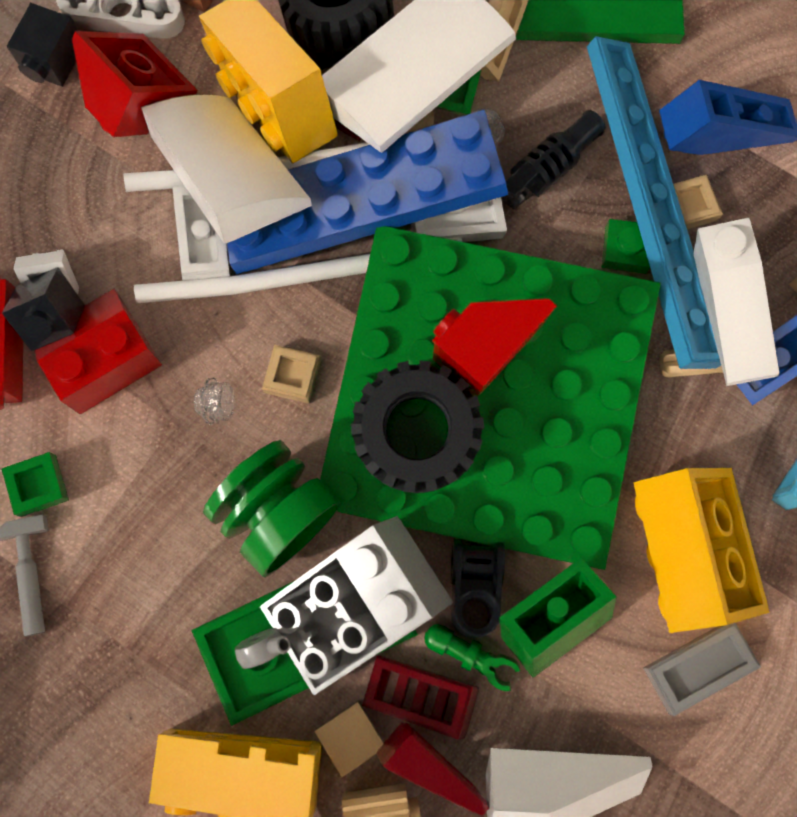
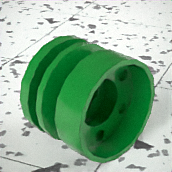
[203,440,341,577]

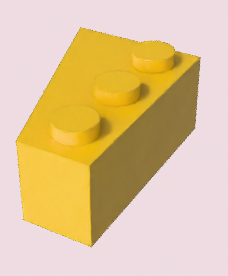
[149,728,323,817]

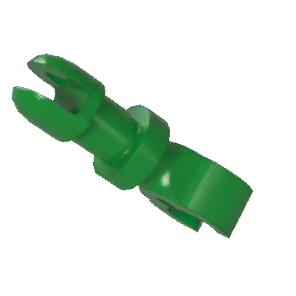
[424,624,520,691]

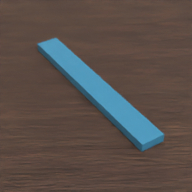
[587,36,721,369]

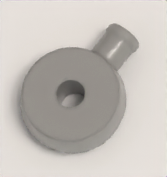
[234,628,290,669]

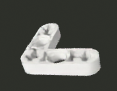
[56,0,185,39]

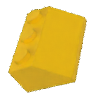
[633,468,770,633]

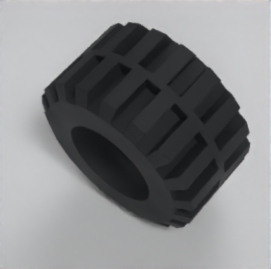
[279,0,395,71]
[351,360,484,493]

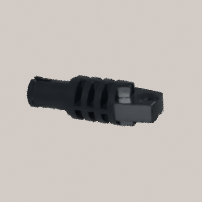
[501,110,606,209]

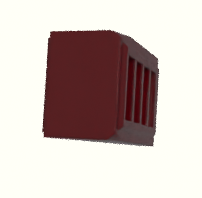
[362,655,479,740]
[376,722,490,816]

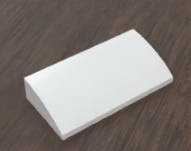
[322,0,516,153]
[141,95,312,244]

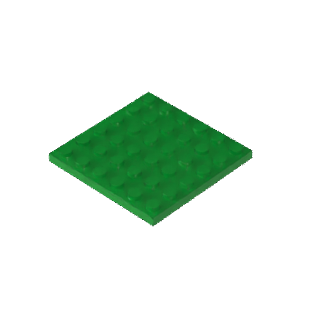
[320,226,661,570]

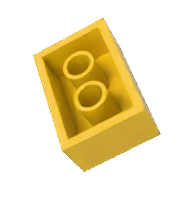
[199,0,338,164]

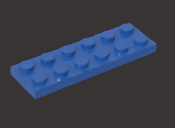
[227,109,508,274]

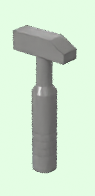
[0,514,49,637]

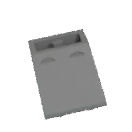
[260,516,453,695]

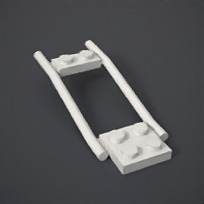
[124,142,507,304]

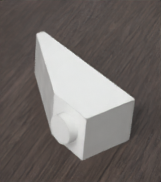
[693,218,779,386]
[485,748,652,817]

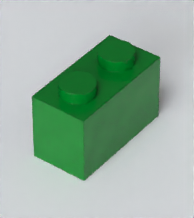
[499,557,617,678]

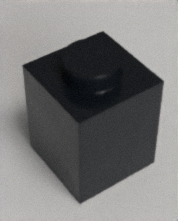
[6,3,78,87]
[2,267,85,351]

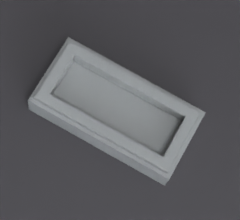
[643,623,761,716]

